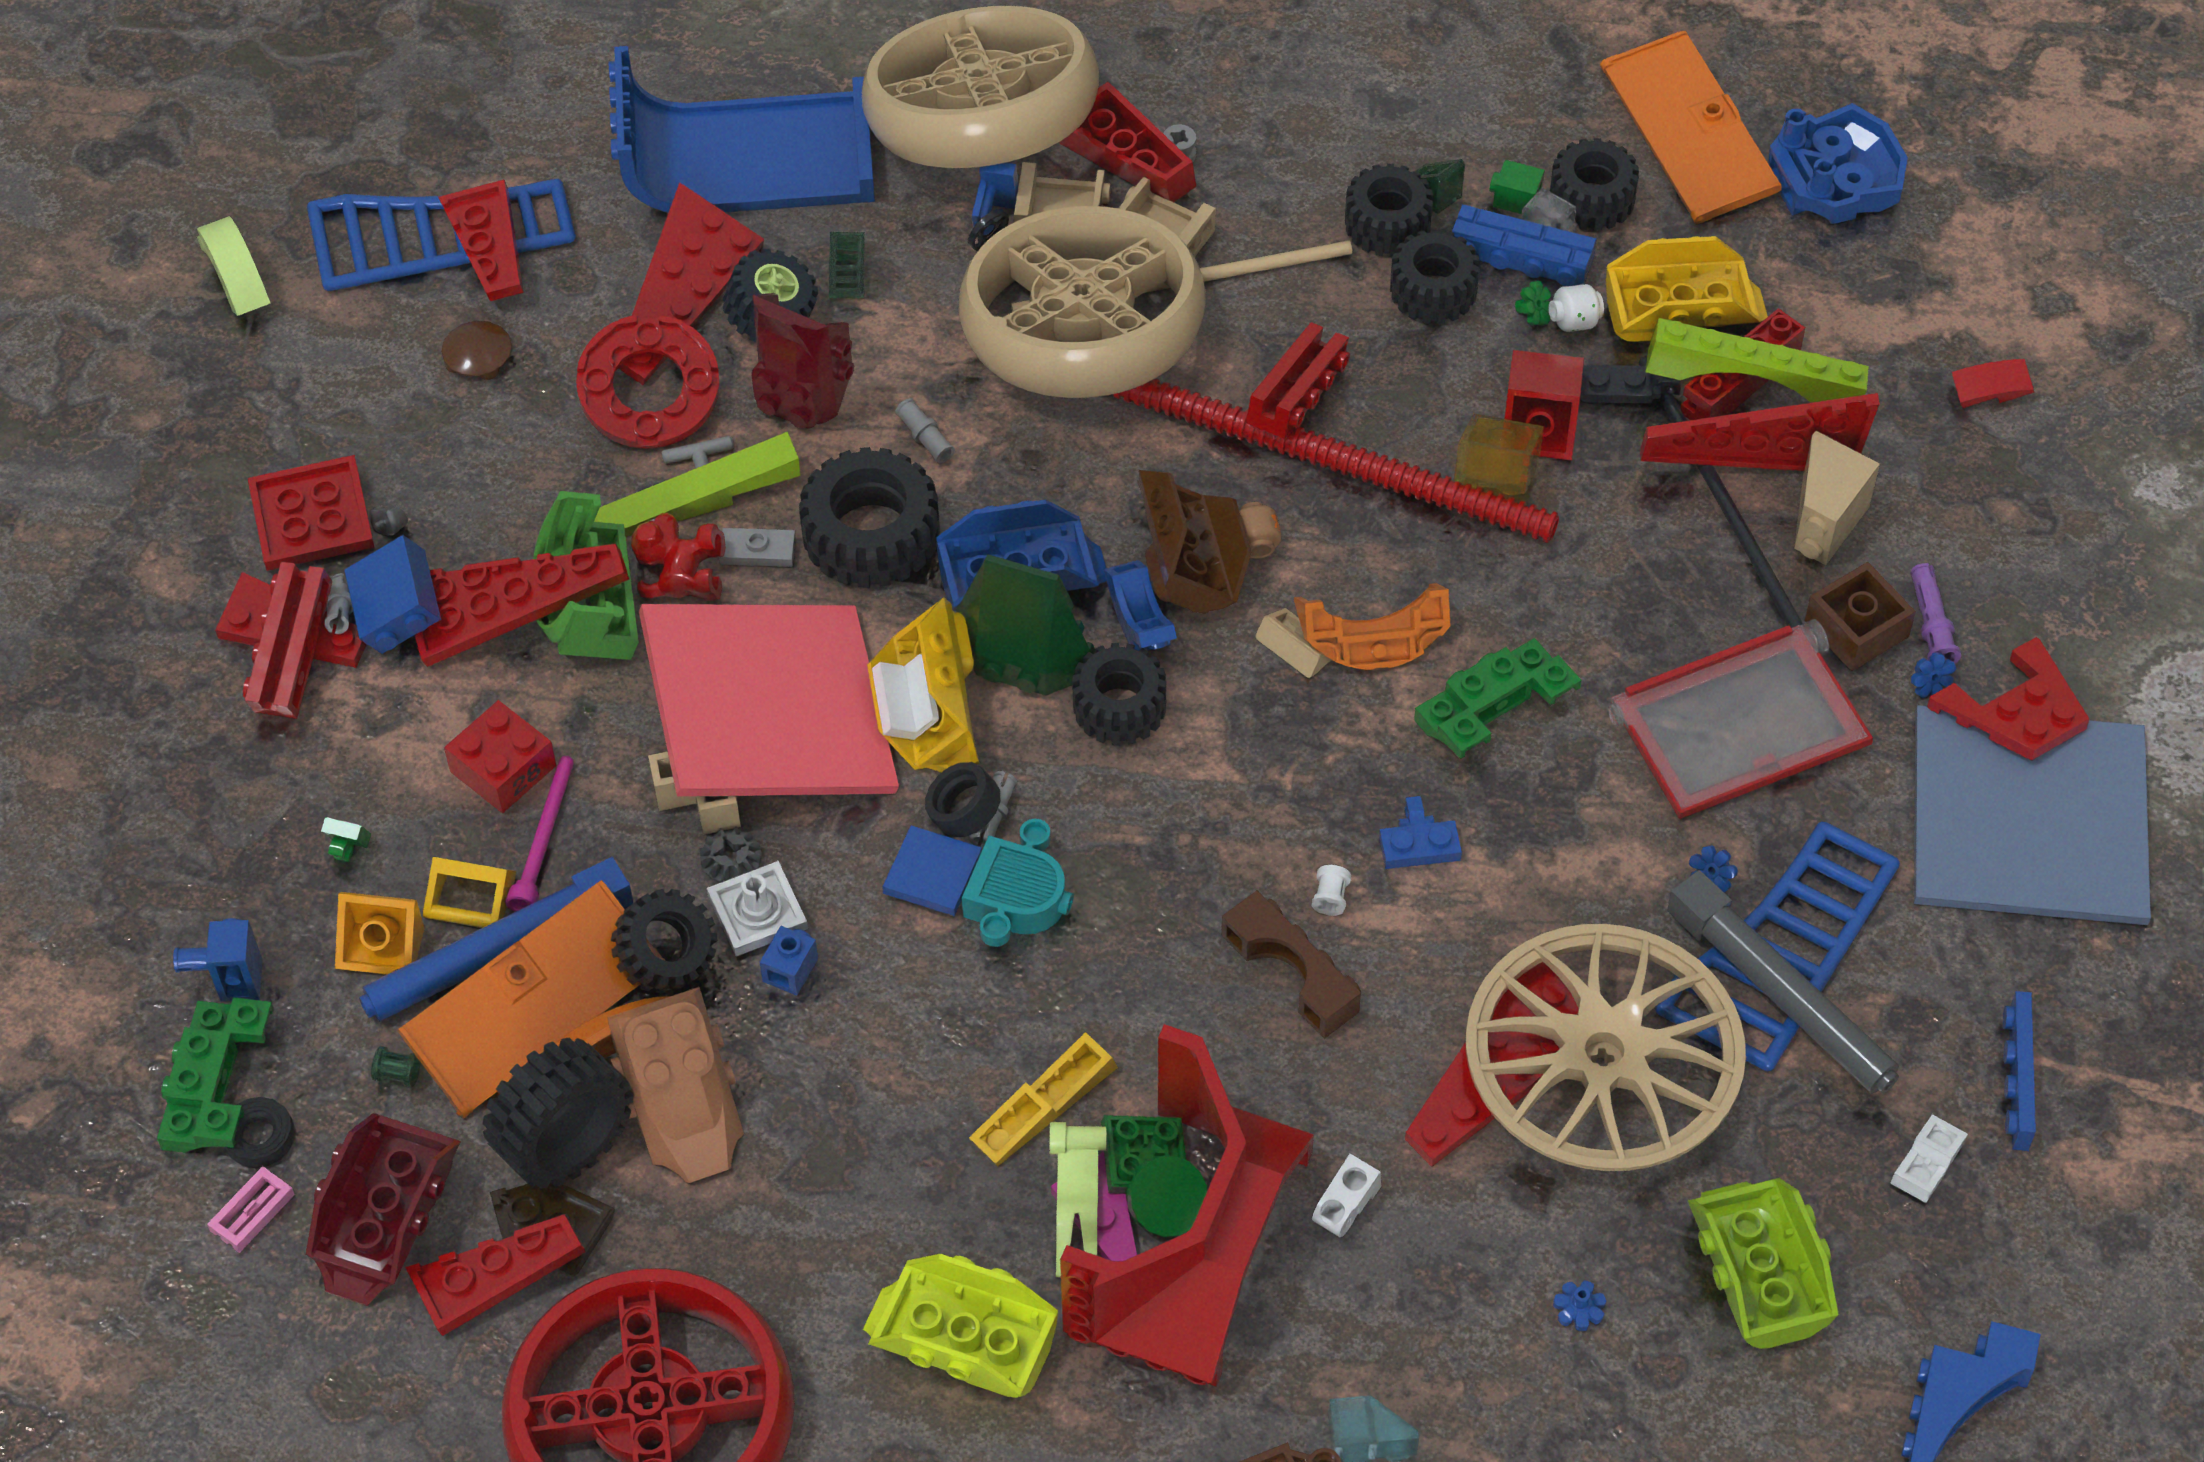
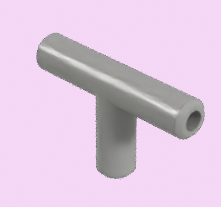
[661,436,734,469]

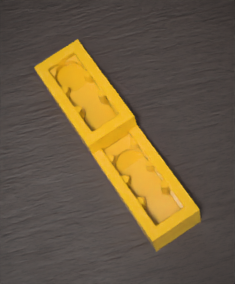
[969,1032,1118,1167]

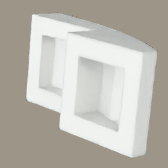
[1891,1114,1968,1203]

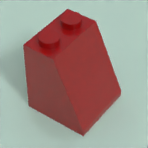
[1500,350,1584,460]

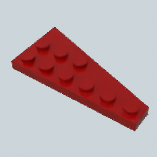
[1640,393,1880,471]

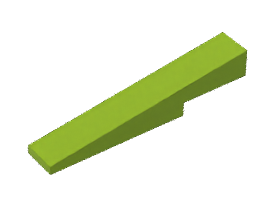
[594,432,801,537]

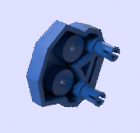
[1768,103,1908,224]

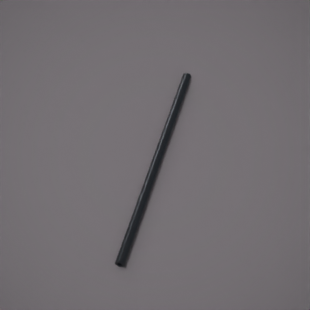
[1638,356,1806,634]

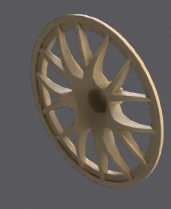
[1466,924,1746,1171]

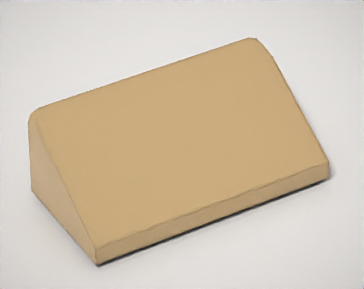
[1256,608,1331,678]

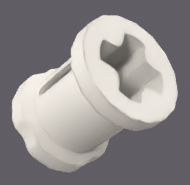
[1311,865,1351,916]

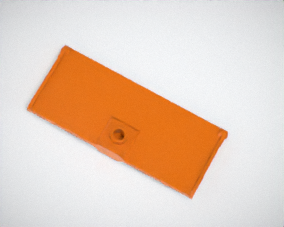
[1600,30,1782,224]
[397,880,665,1119]

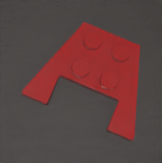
[1927,637,2089,761]

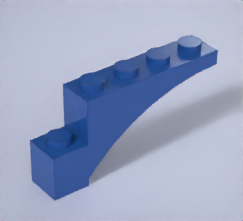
[1901,1321,2041,1462]

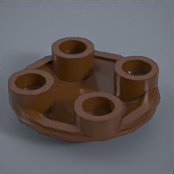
[441,321,512,380]

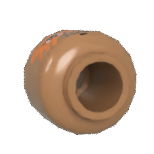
[1239,502,1281,559]

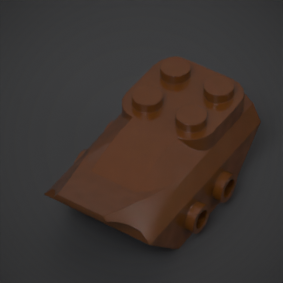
[1137,470,1252,614]

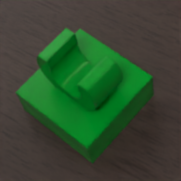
[321,817,371,862]

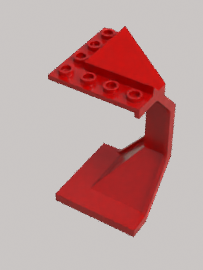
[1060,1024,1314,1387]

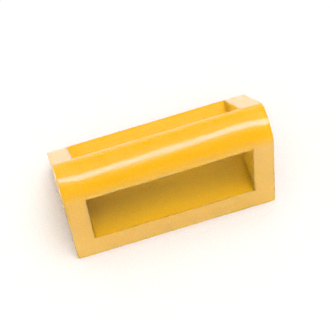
[423,857,517,928]

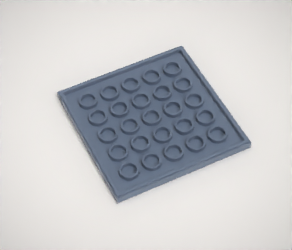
[1914,705,2151,925]

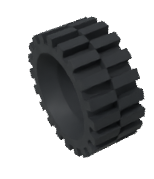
[483,1038,633,1188]

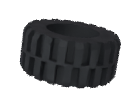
[799,447,940,588]

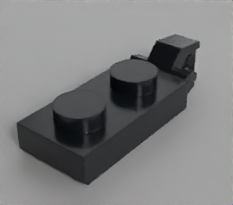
[1580,365,1681,404]

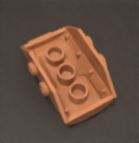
[607,987,744,1183]

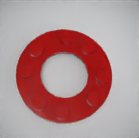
[576,315,720,449]

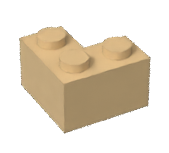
[648,752,741,835]

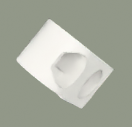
[1312,1154,1381,1237]

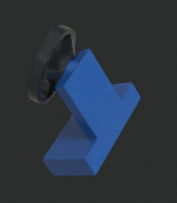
[968,163,1019,251]

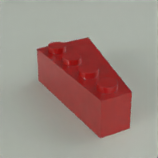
[1059,81,1196,203]

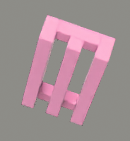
[207,1166,295,1253]

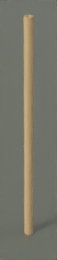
[1011,241,1352,312]

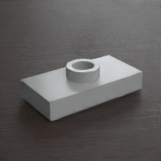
[719,528,796,567]

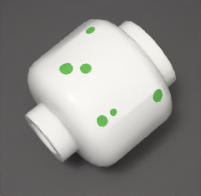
[1549,284,1604,332]

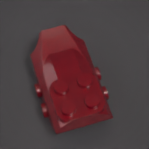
[751,293,854,429]
[305,1113,461,1306]

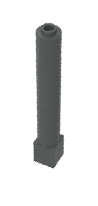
[1667,870,1899,1094]

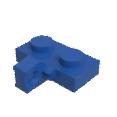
[1379,796,1462,869]

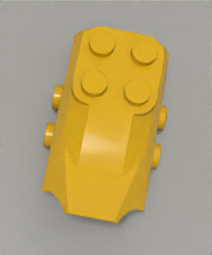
[1606,236,1768,342]
[867,597,979,773]

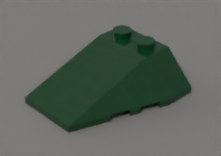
[955,554,1096,696]

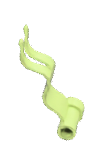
[1050,1122,1107,1278]

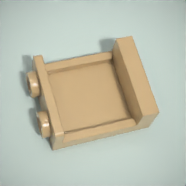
[1014,162,1111,222]
[1118,177,1216,257]

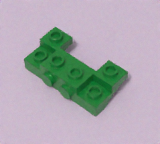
[1414,638,1582,759]
[157,997,274,1153]

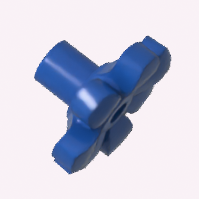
[1911,652,1956,698]
[1689,845,1738,892]
[1553,1280,1606,1331]

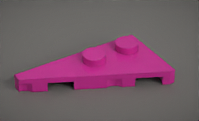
[1051,1151,1137,1261]

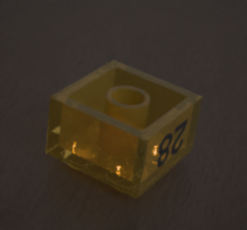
[1454,413,1544,495]

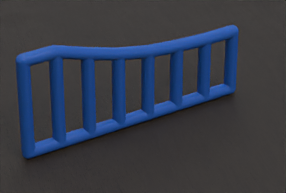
[307,179,576,291]
[1655,821,1900,1072]

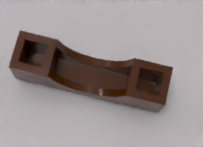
[1221,890,1361,1039]

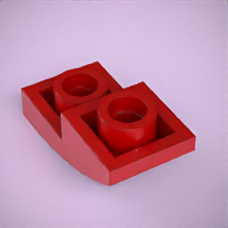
[1952,359,2034,408]

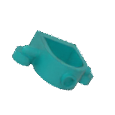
[962,819,1074,947]

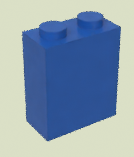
[344,535,441,654]

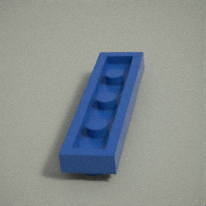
[2003,991,2036,1151]

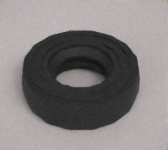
[225,1097,294,1168]

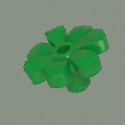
[1515,281,1551,326]

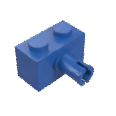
[173,918,263,1002]

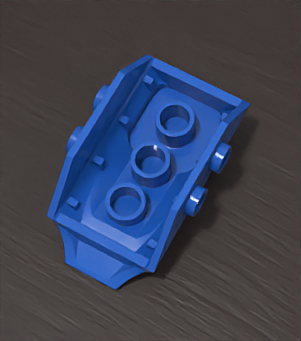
[936,499,1106,611]

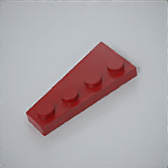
[405,1214,586,1336]

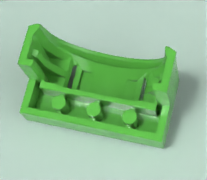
[533,491,639,660]

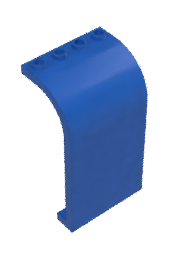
[609,46,875,213]

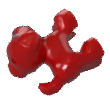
[631,513,726,601]

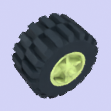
[722,249,818,342]

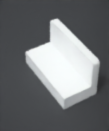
[872,654,939,740]

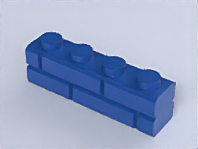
[1452,204,1597,286]

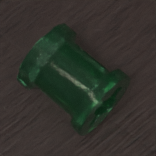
[371,1046,421,1088]

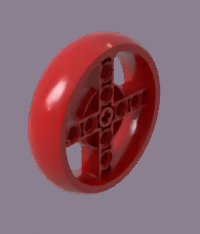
[502,1268,795,1462]

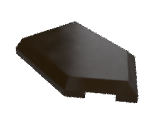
[490,1182,615,1276]

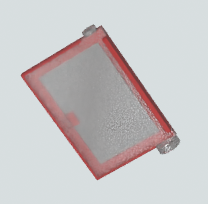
[1608,619,1873,819]

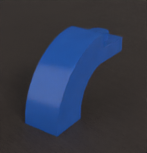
[1104,560,1177,651]

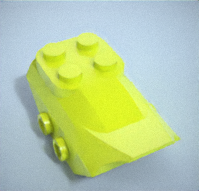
[863,1254,1058,1398]

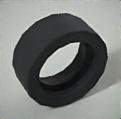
[925,762,1001,837]

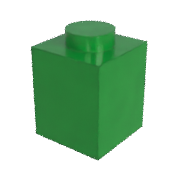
[1489,160,1545,217]

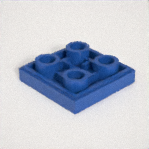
[882,825,982,916]

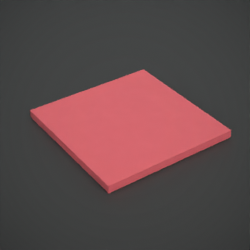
[639,604,899,797]

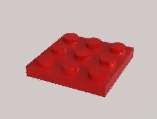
[247,455,375,571]

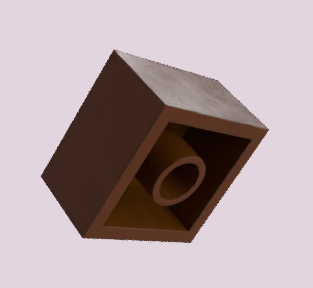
[1804,562,1916,671]

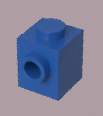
[760,926,818,996]

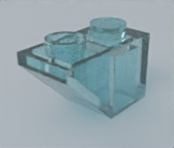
[1328,1395,1419,1462]

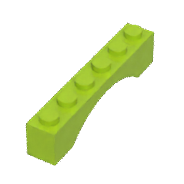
[1645,318,1869,403]

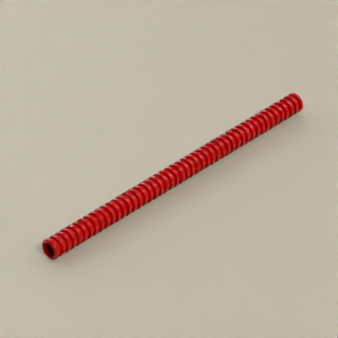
[1106,378,1559,543]

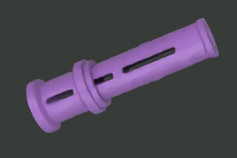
[1910,563,1961,664]

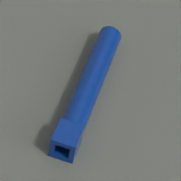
[359,856,634,1022]

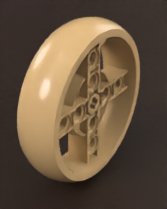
[862,6,1099,168]
[958,206,1206,398]

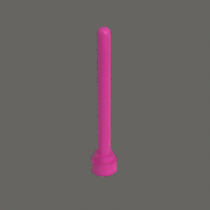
[505,756,574,912]

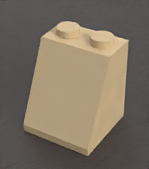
[1794,431,1880,565]

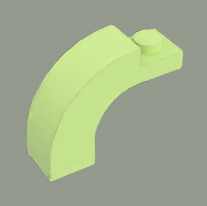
[197,216,270,316]

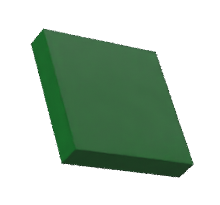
[1101,1115,1186,1194]

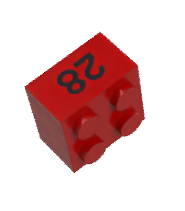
[444,700,557,814]

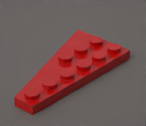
[618,182,764,385]
[415,544,630,667]
[1405,962,1579,1167]

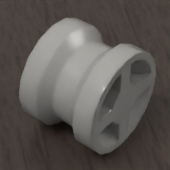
[1163,124,1196,162]

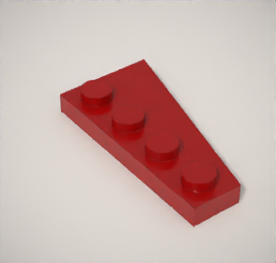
[438,179,524,301]
[215,572,367,668]

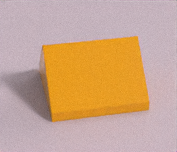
[335,892,425,974]

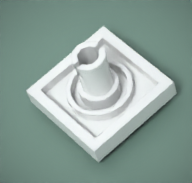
[707,861,808,956]

